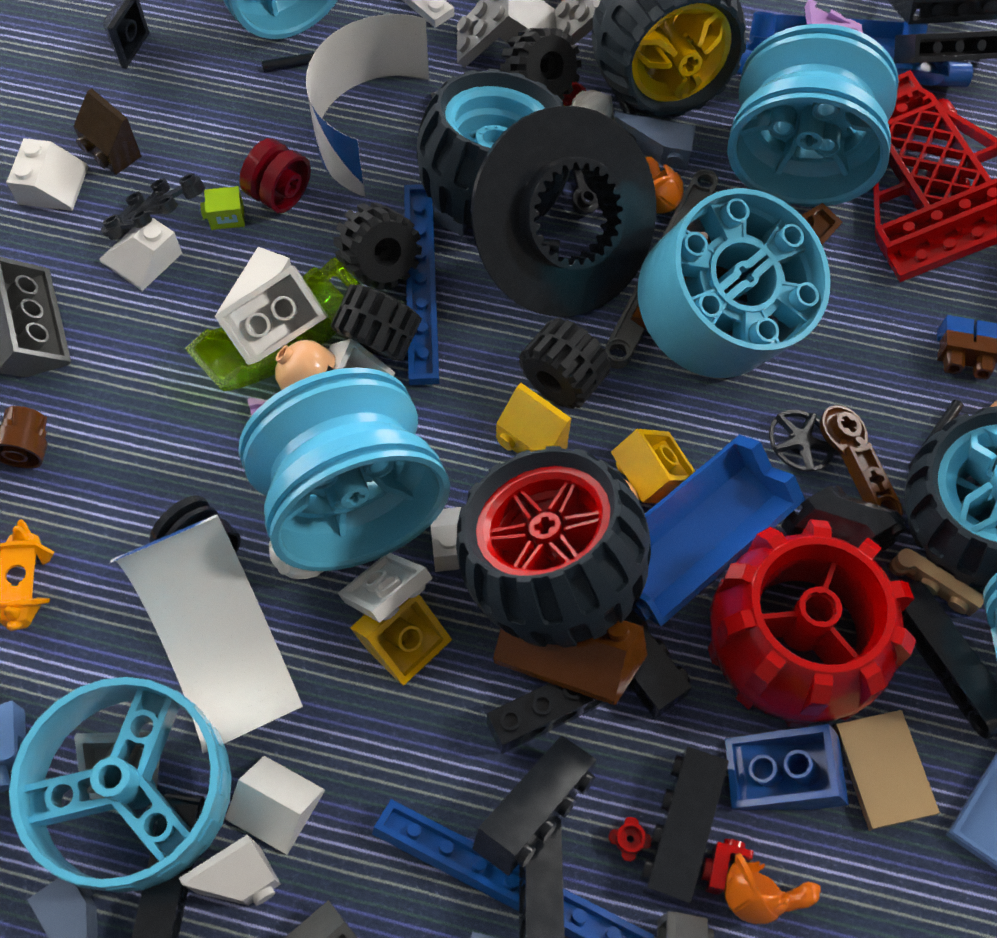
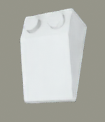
[215,265,328,368]

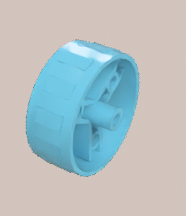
[9,677,232,893]

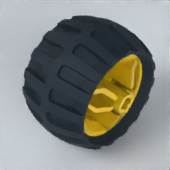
[592,0,747,117]

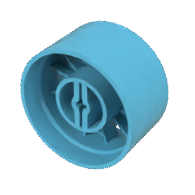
[637,188,831,378]

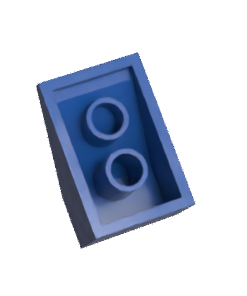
[725,724,849,810]

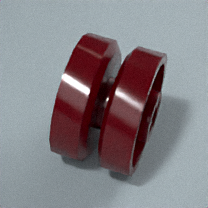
[239,138,311,213]

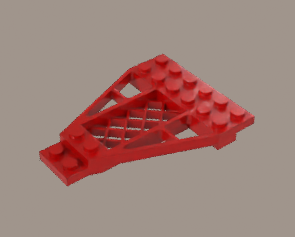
[873,70,997,282]

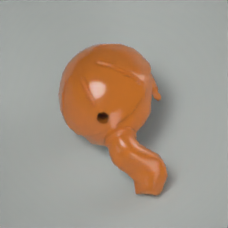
[645,157,684,214]
[724,853,821,924]

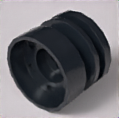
[149,495,241,553]

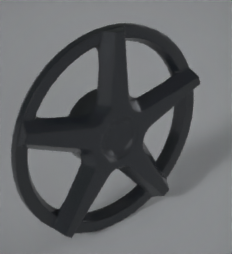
[769,410,835,472]

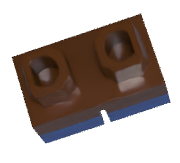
[937,315,997,380]

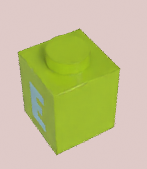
[200,186,245,230]

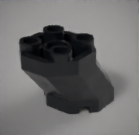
[781,485,907,552]

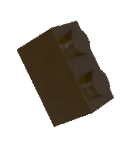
[73,88,142,175]

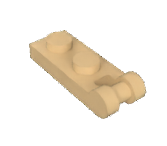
[889,548,984,616]

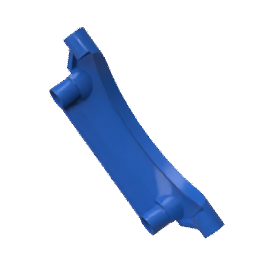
[736,11,973,87]

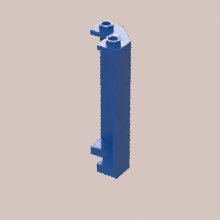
[632,434,805,626]

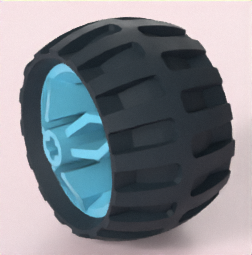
[904,406,997,587]

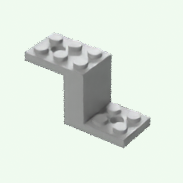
[456,0,601,67]

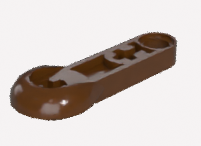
[820,405,903,516]

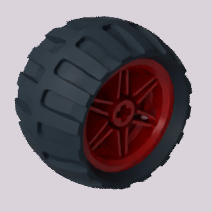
[456,446,651,648]

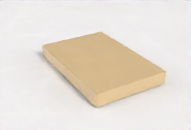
[833,710,940,831]

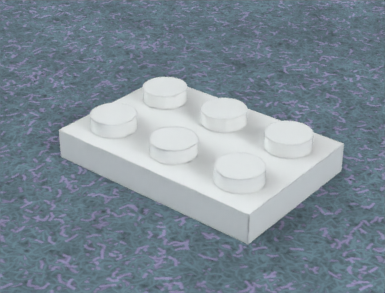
[338,553,433,623]

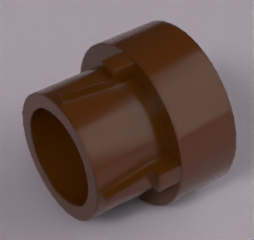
[0,406,48,469]

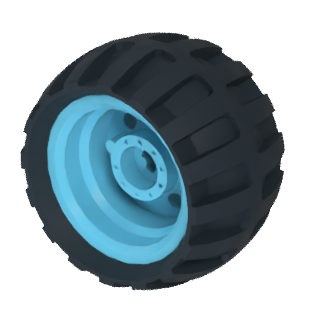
[417,69,570,226]

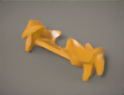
[0,519,54,631]

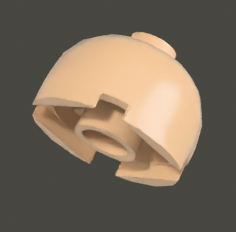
[275,340,335,390]

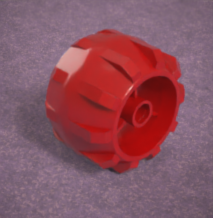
[708,519,916,728]

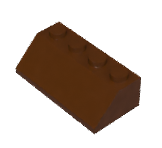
[493,620,647,706]

